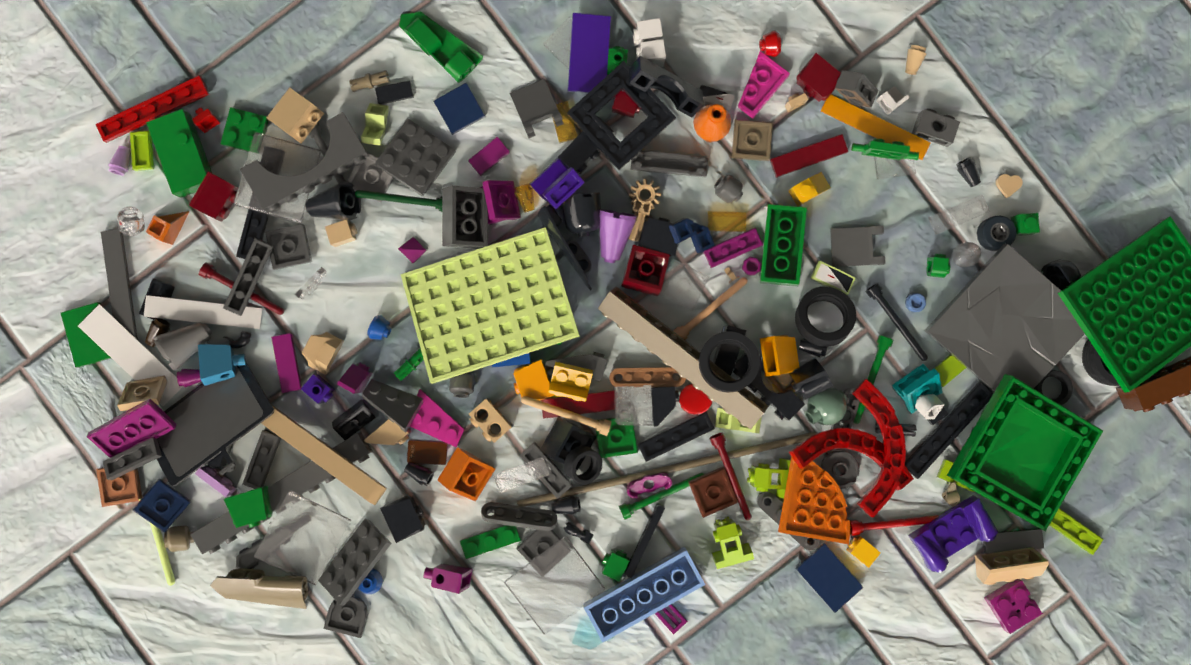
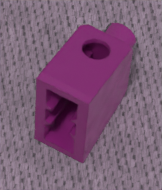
[423,564,473,594]

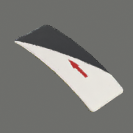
[700,85,734,110]

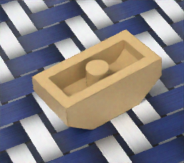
[302,332,344,375]

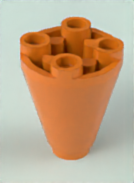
[693,104,731,142]

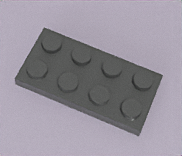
[318,519,392,606]

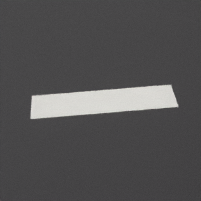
[78,304,183,406]

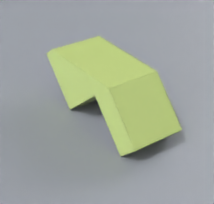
[361,103,389,146]
[715,408,762,433]

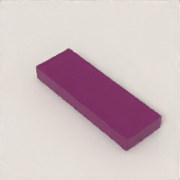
[704,228,763,268]
[271,333,302,393]

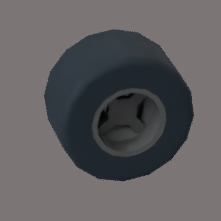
[977,215,1017,251]

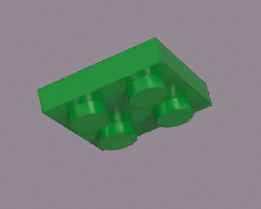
[220,107,268,154]

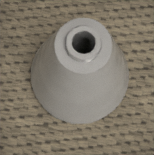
[153,322,212,371]

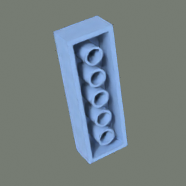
[583,547,705,643]

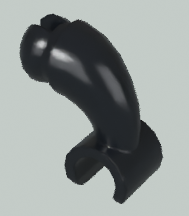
[223,331,251,348]
[564,522,594,544]

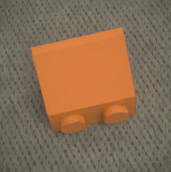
[438,447,495,501]

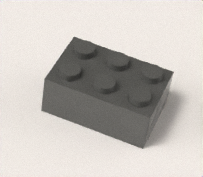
[442,185,488,248]

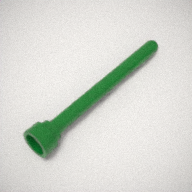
[853,335,894,424]
[619,473,704,520]

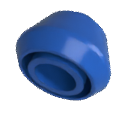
[367,315,392,340]
[358,568,383,594]

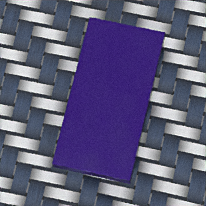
[567,13,611,93]

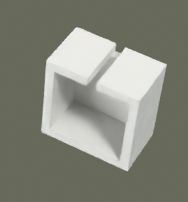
[633,18,666,67]

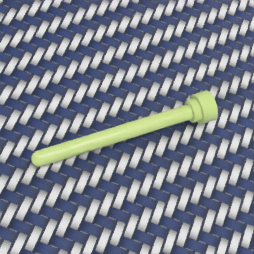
[139,498,175,586]

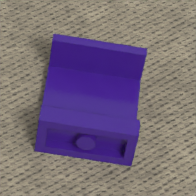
[530,158,585,209]

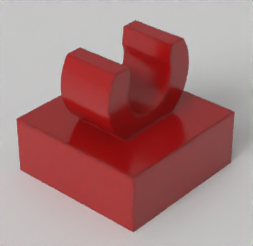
[192,107,220,133]

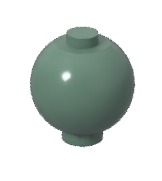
[804,387,847,425]

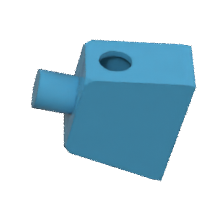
[198,344,246,386]

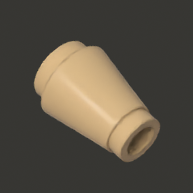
[905,45,927,75]

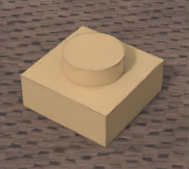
[785,93,809,112]

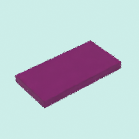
[86,399,177,458]

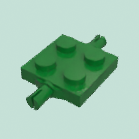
[851,139,919,160]

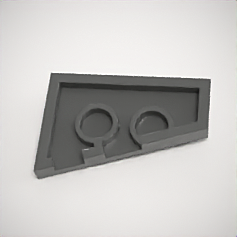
[362,379,423,433]

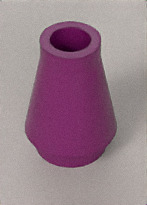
[177,369,202,388]

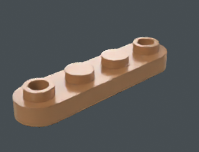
[609,367,686,387]

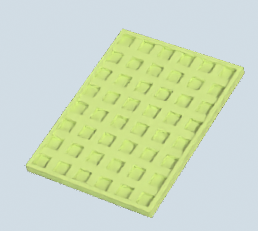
[400,227,580,384]

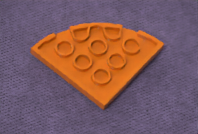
[778,456,850,544]

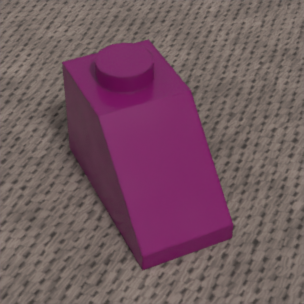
[337,362,373,394]

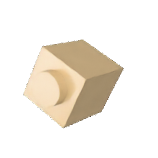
[325,219,357,247]

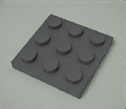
[375,119,456,197]

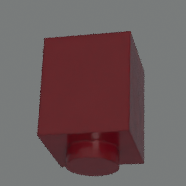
[612,91,640,118]

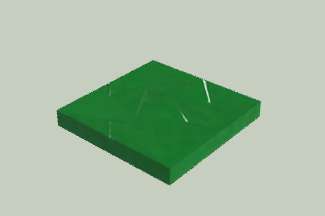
[947,374,1103,532]

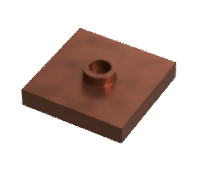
[688,467,738,518]

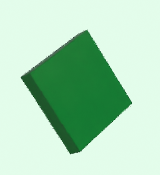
[596,415,638,458]

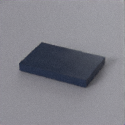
[795,543,864,613]

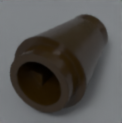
[145,318,170,347]

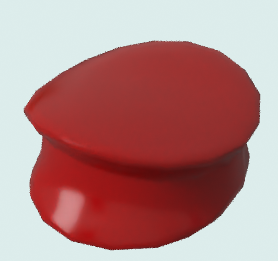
[679,384,713,415]

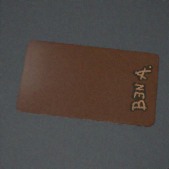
[407,440,447,465]

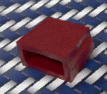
[796,53,841,102]

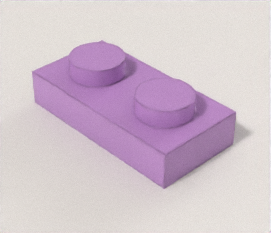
[195,466,236,497]

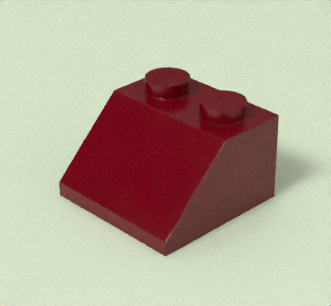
[189,172,241,222]
[621,245,670,297]

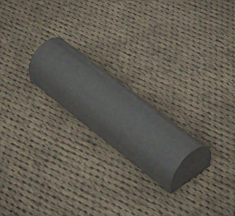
[223,238,274,316]

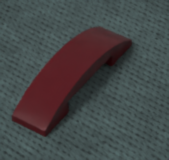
[541,390,619,419]

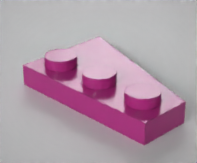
[738,51,790,119]
[410,389,465,447]

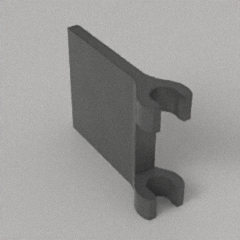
[510,79,564,138]
[830,226,885,267]

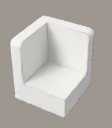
[876,86,910,115]

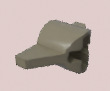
[942,481,960,507]

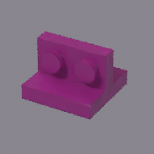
[479,180,521,225]

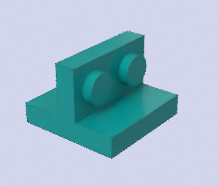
[892,364,943,414]

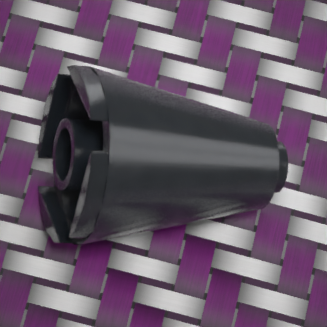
[306,181,361,220]

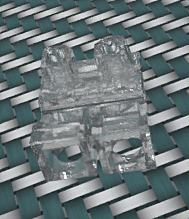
[614,385,652,426]

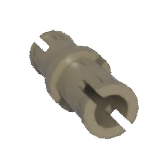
[349,70,390,92]

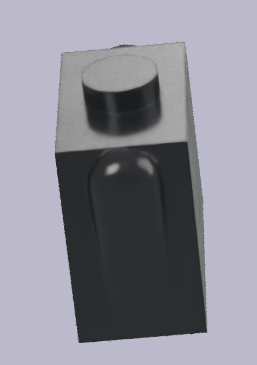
[638,217,678,258]
[789,358,833,399]
[380,495,425,543]

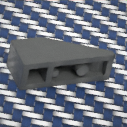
[545,352,607,382]

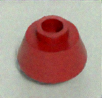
[759,30,781,57]

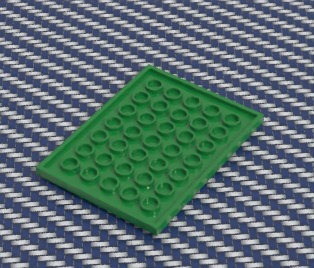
[1058,216,1191,393]

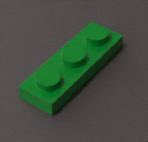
[460,525,521,559]

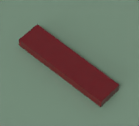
[770,134,849,178]

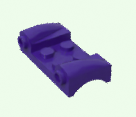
[908,495,998,572]

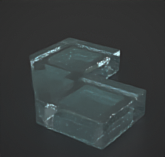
[572,624,615,650]

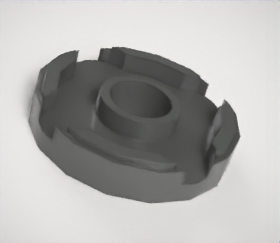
[821,450,860,489]

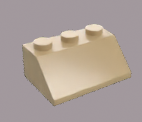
[975,547,1049,585]

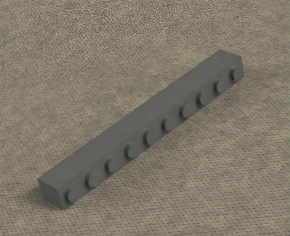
[190,432,373,554]

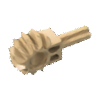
[629,179,661,242]

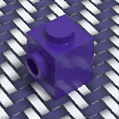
[301,374,335,404]

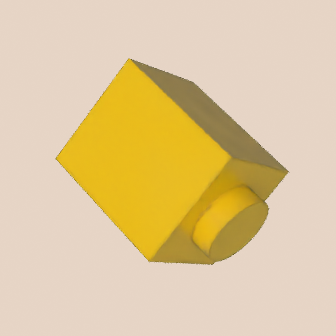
[847,535,881,568]

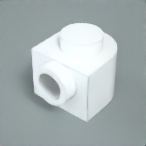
[915,394,945,419]

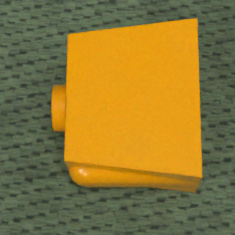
[760,335,800,377]
[513,359,554,401]

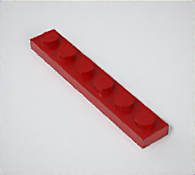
[95,76,210,143]

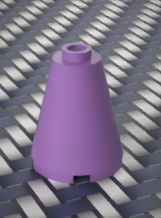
[599,209,637,263]

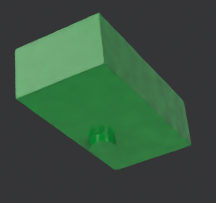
[146,109,212,198]
[760,204,807,287]

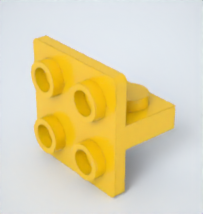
[548,362,593,401]

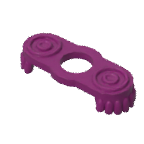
[627,472,672,499]

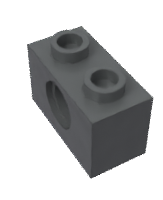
[912,109,960,147]

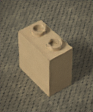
[267,87,324,144]

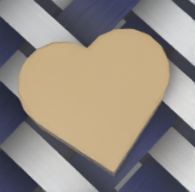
[995,174,1023,198]

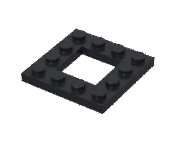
[567,61,676,170]

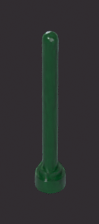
[355,190,442,212]

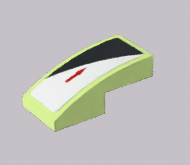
[811,261,856,295]

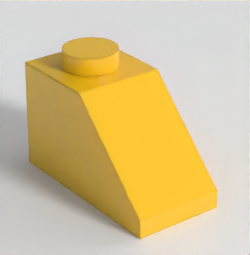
[788,172,831,207]

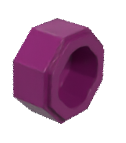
[742,257,761,276]

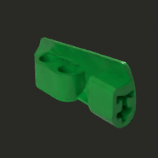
[399,11,483,83]

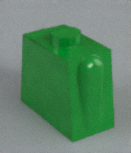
[224,486,273,528]

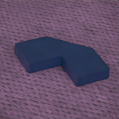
[669,218,715,253]

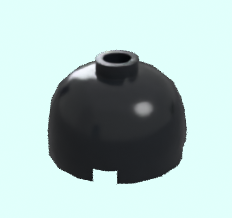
[1041,259,1081,290]

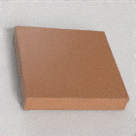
[96,468,142,507]

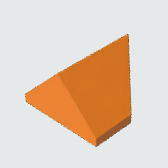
[146,211,189,245]

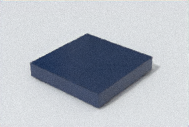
[433,83,485,135]
[133,478,191,532]

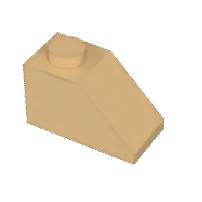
[364,419,411,445]

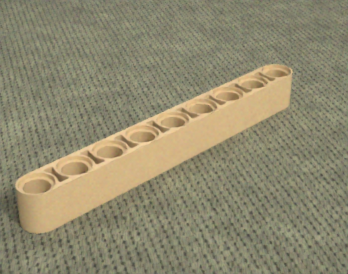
[261,404,387,505]

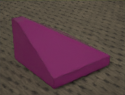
[398,237,427,264]

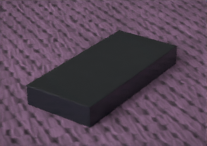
[375,81,414,105]

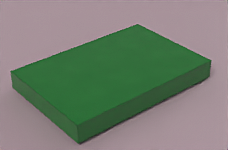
[61,302,111,368]

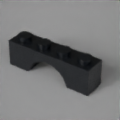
[629,56,704,118]
[733,353,805,421]

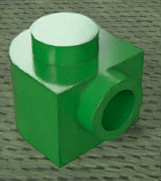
[926,254,951,278]

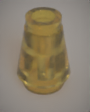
[515,183,535,213]

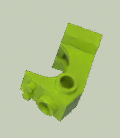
[747,458,791,498]
[712,516,754,569]

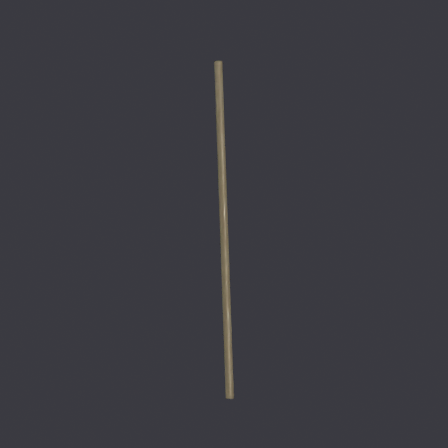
[517,432,816,507]

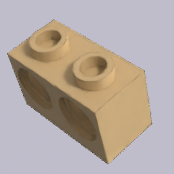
[469,398,513,443]

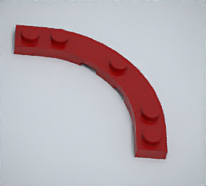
[852,379,906,517]
[789,428,914,490]

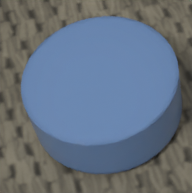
[905,293,926,312]

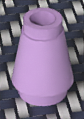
[108,146,130,176]

